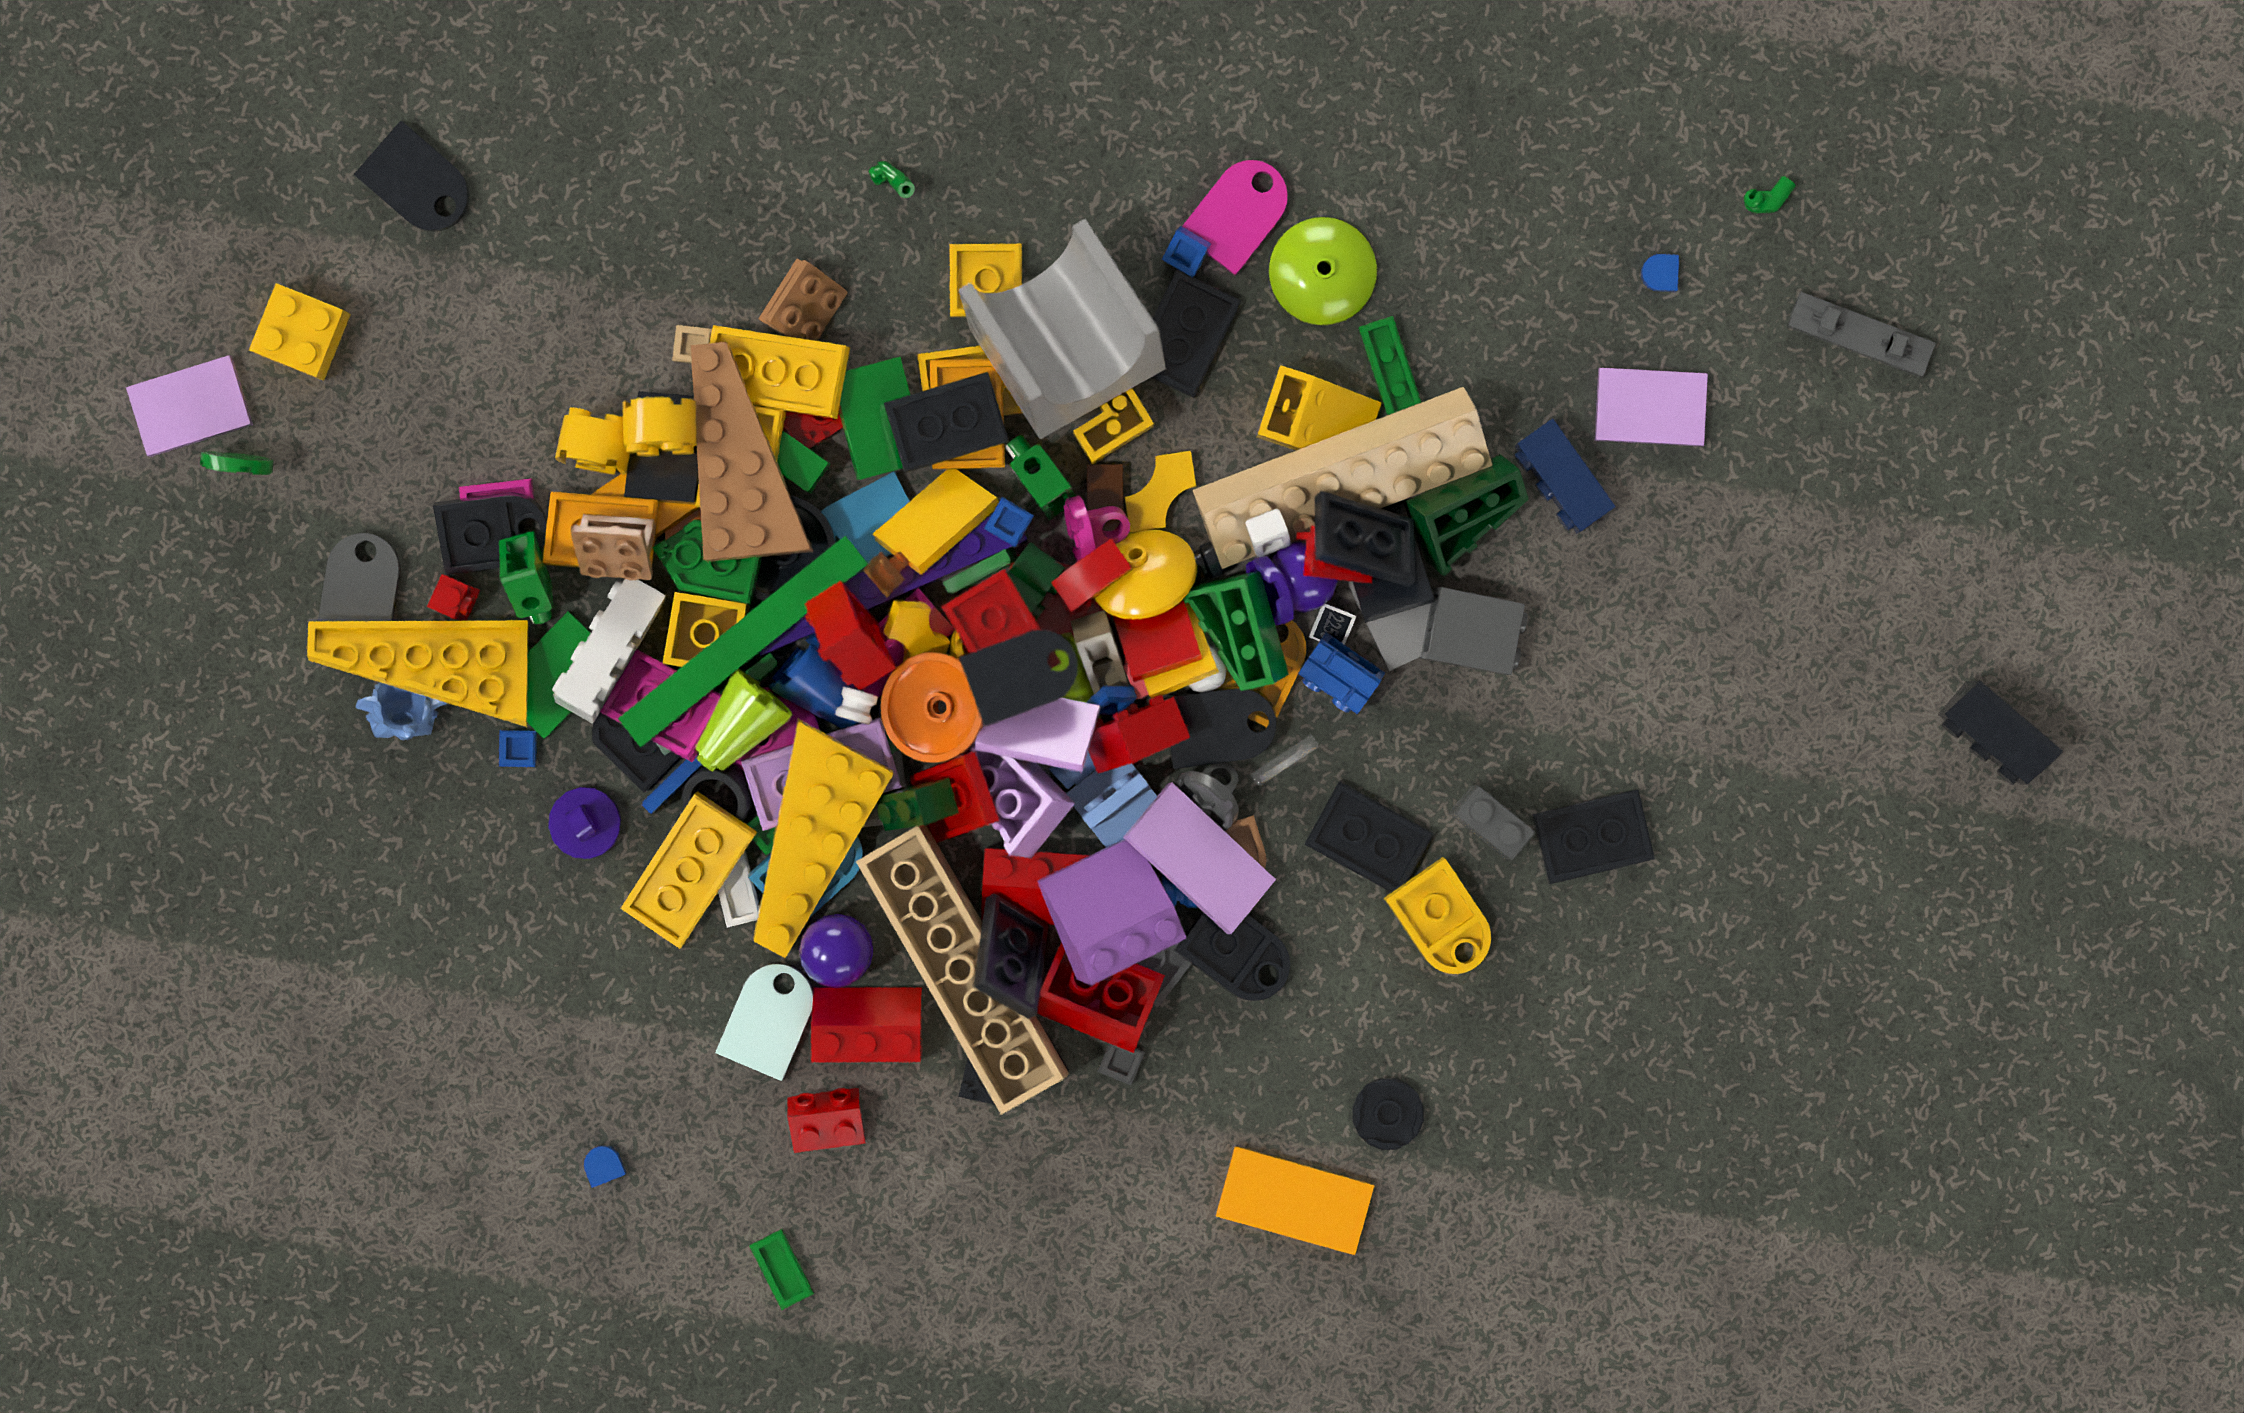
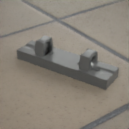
[1786,292,1936,378]

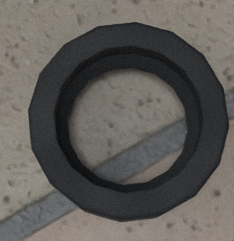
[682,764,754,822]

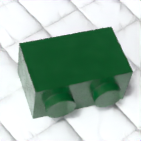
[877,778,959,831]

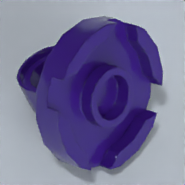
[548,787,622,859]

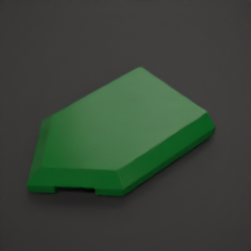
[652,519,762,604]

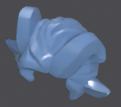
[355,682,447,740]

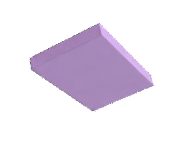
[126,355,253,457]
[1595,368,1708,446]
[975,698,1100,772]

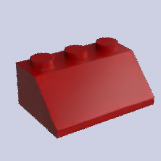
[981,848,1090,925]
[1037,942,1165,1053]
[811,987,922,1062]

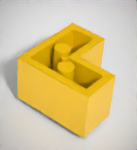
[1073,388,1154,465]

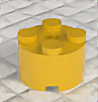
[623,397,697,457]
[555,408,631,475]

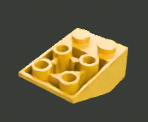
[1256,365,1382,450]

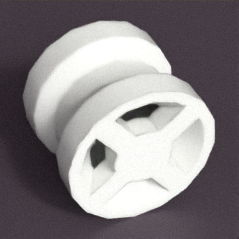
[835,687,878,725]

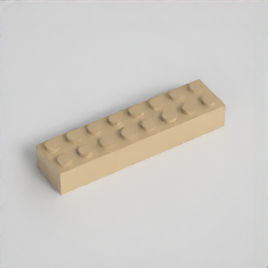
[1192,387,1492,569]
[856,825,1069,1115]

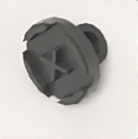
[1173,762,1239,831]

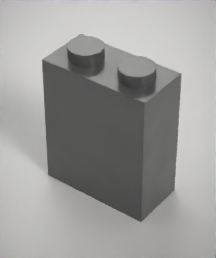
[1420,587,1528,675]
[1448,785,1535,860]

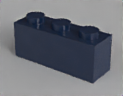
[1514,418,1616,534]

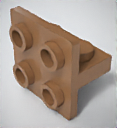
[759,259,847,341]
[571,514,656,581]

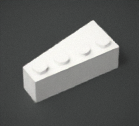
[552,579,666,724]

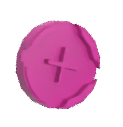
[1064,496,1130,563]

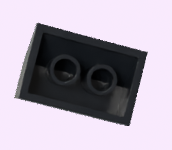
[1938,680,2063,785]

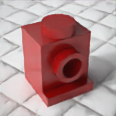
[427,574,481,621]

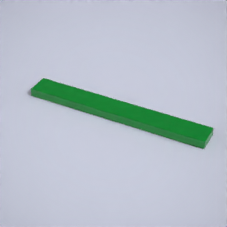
[618,536,869,747]

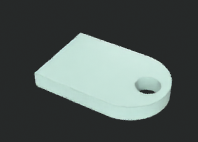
[715,964,813,1081]

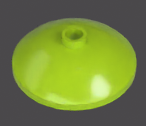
[1269,217,1377,325]

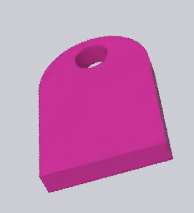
[1182,160,1287,276]

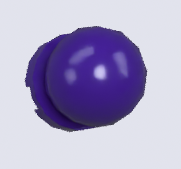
[1246,541,1338,626]
[799,914,874,988]

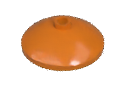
[881,653,983,763]

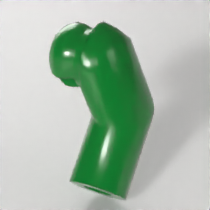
[868,161,915,198]
[1744,176,1796,214]

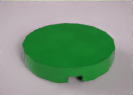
[200,451,274,475]

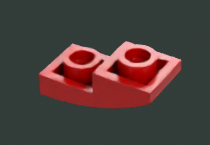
[1051,538,1132,613]

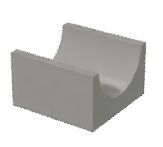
[958,219,1166,439]

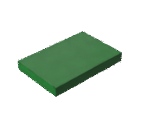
[839,357,910,480]
[527,611,591,739]

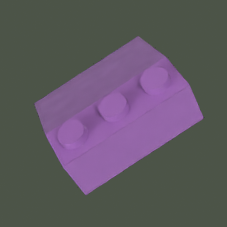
[1037,839,1187,985]

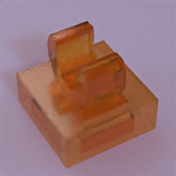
[863,551,909,597]

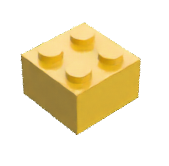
[249,283,351,381]
[663,592,750,676]

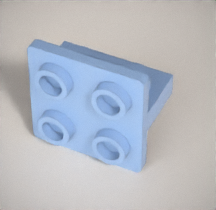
[1067,764,1157,848]

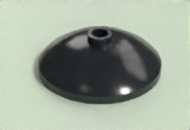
[754,496,836,601]

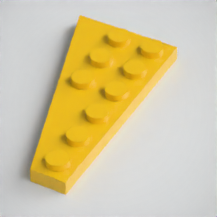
[307,620,529,727]
[753,719,894,958]

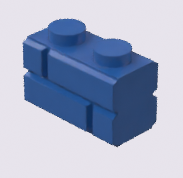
[1298,632,1385,714]

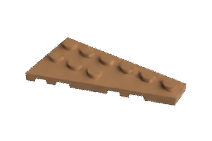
[691,342,814,562]

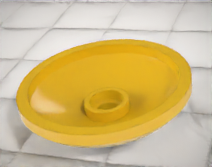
[1095,530,1197,619]

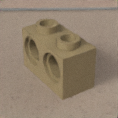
[1071,610,1130,694]

